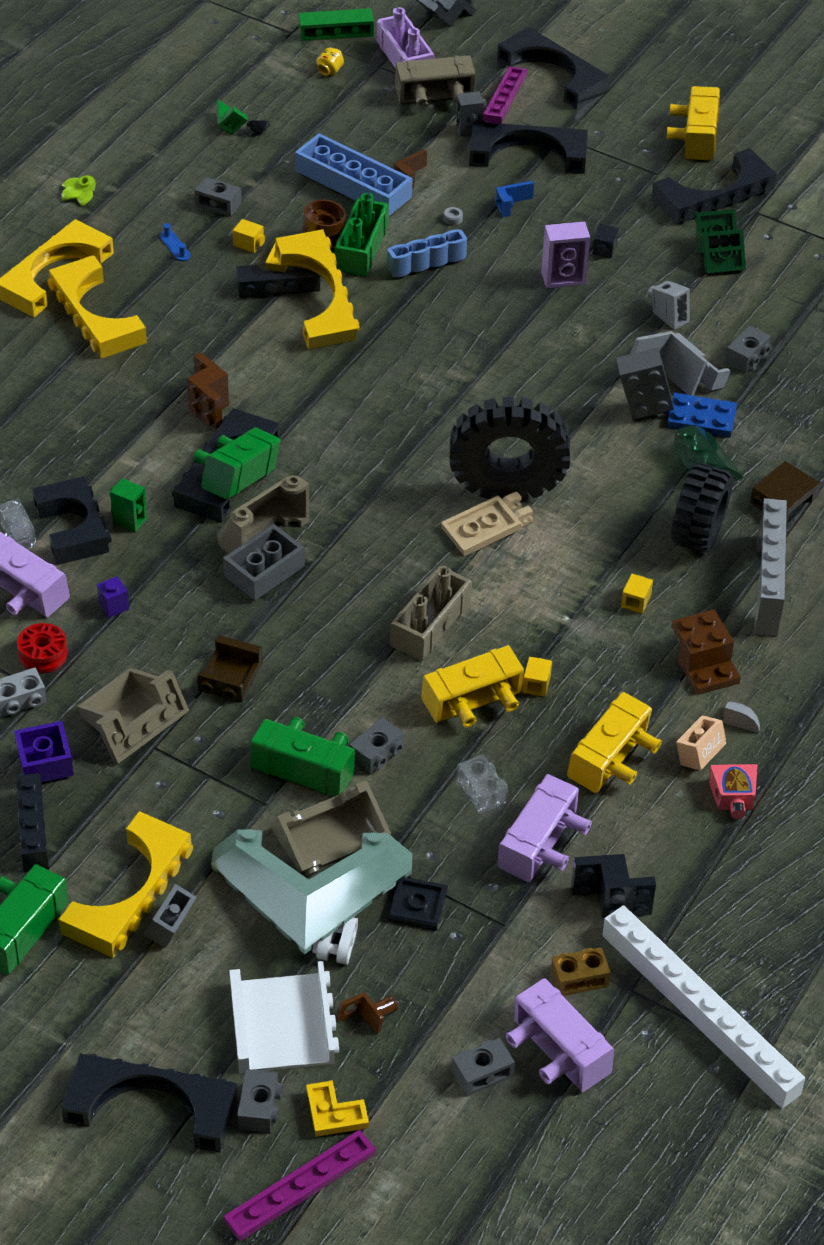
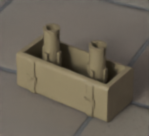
[395,55,475,108]
[389,566,472,661]

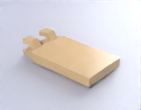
[441,492,533,556]

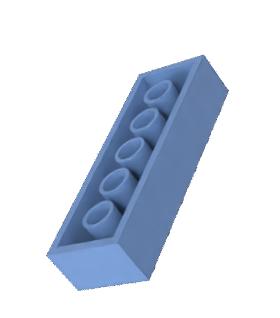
[295,133,413,216]

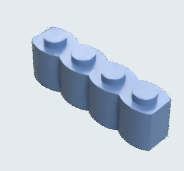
[387,229,467,277]

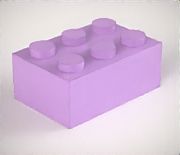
[541,221,590,288]

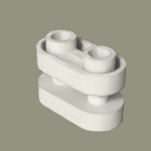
[313,918,358,965]

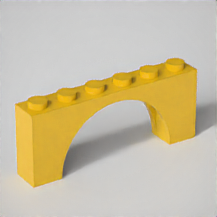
[0,219,114,317]
[275,229,360,350]
[47,255,147,359]
[59,811,193,958]

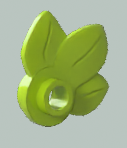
[61,175,96,207]

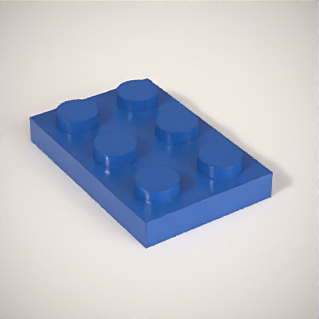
[667,393,737,438]

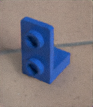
[495,181,534,217]

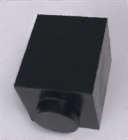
[592,224,619,258]

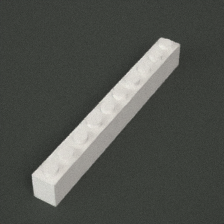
[602,905,805,1109]

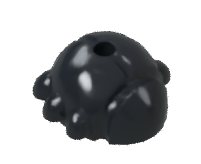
[246,120,270,133]

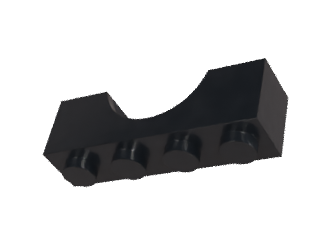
[236,265,320,298]
[15,773,49,872]

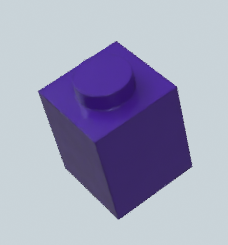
[97,576,129,618]

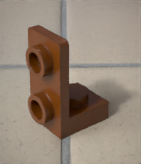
[394,149,427,189]

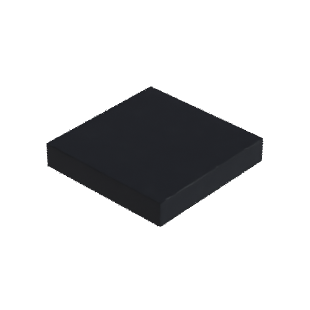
[388,876,448,931]

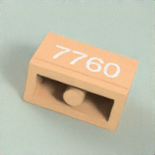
[676,715,726,771]

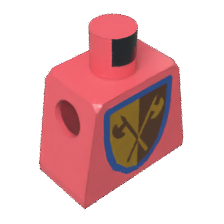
[708,764,757,819]

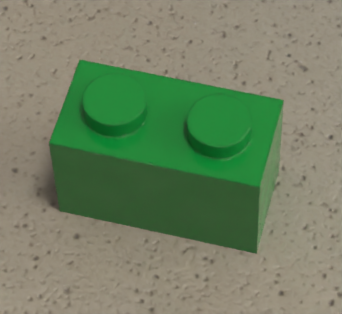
[109,478,147,533]

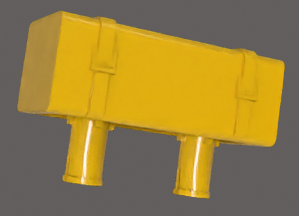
[667,86,720,160]
[421,645,524,728]
[567,692,662,793]

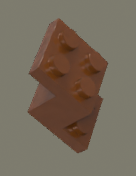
[187,352,229,430]
[671,609,741,695]

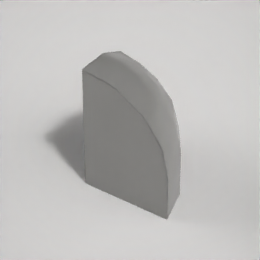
[723,701,760,734]

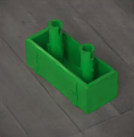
[334,193,389,276]
[193,427,281,499]
[250,717,355,797]
[0,864,69,975]

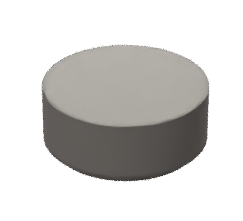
[443,207,463,225]

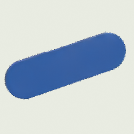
[160,223,190,261]

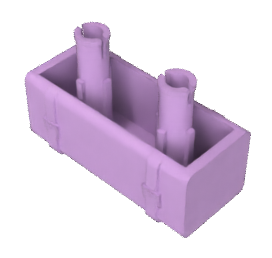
[376,7,435,69]
[0,532,70,617]
[498,774,592,882]
[506,978,614,1092]

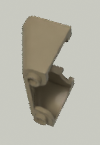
[217,475,310,554]
[271,780,391,877]

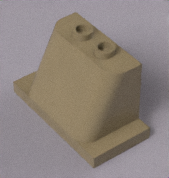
[77,668,189,764]

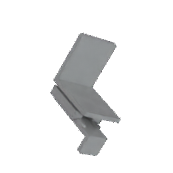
[630,331,731,396]

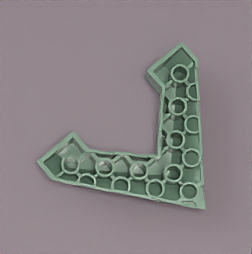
[211,829,412,954]

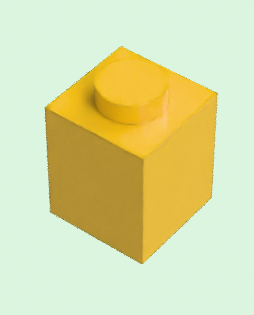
[233,219,265,253]
[621,574,653,614]
[522,656,552,697]

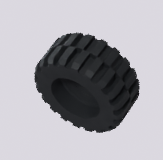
[671,463,733,553]

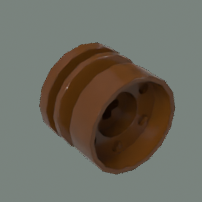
[302,200,346,252]

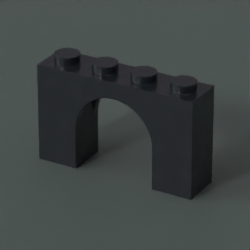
[32,476,112,565]

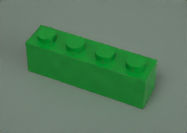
[298,8,374,41]

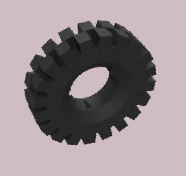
[449,397,570,501]

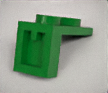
[216,100,248,135]

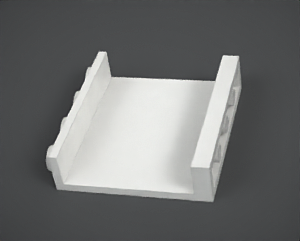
[229,961,339,1074]

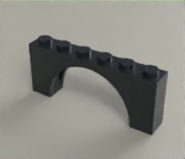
[497,27,610,110]
[469,122,588,174]
[651,148,777,225]
[172,408,280,523]
[61,1053,237,1152]

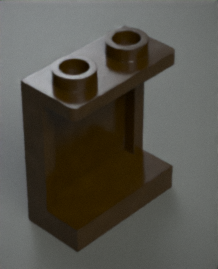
[750,461,820,523]
[197,635,263,702]

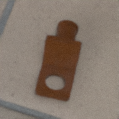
[336,992,398,1034]

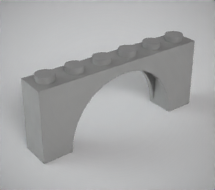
[754,498,787,637]

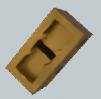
[550,947,611,996]

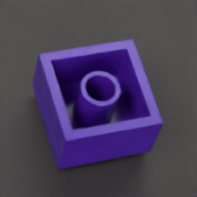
[14,721,74,782]

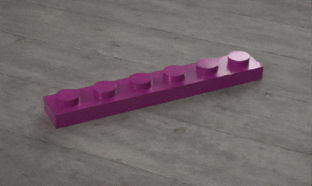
[483,66,527,124]
[224,1130,376,1241]

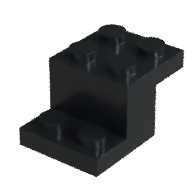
[416,0,476,26]
[571,854,656,918]

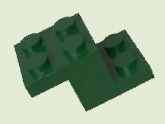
[694,209,746,273]

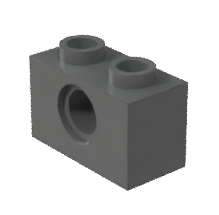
[456,91,486,136]
[195,177,242,217]
[725,326,771,373]
[349,717,404,775]
[143,884,197,948]
[452,1038,515,1097]
[237,1069,283,1133]

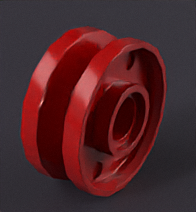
[17,623,68,673]

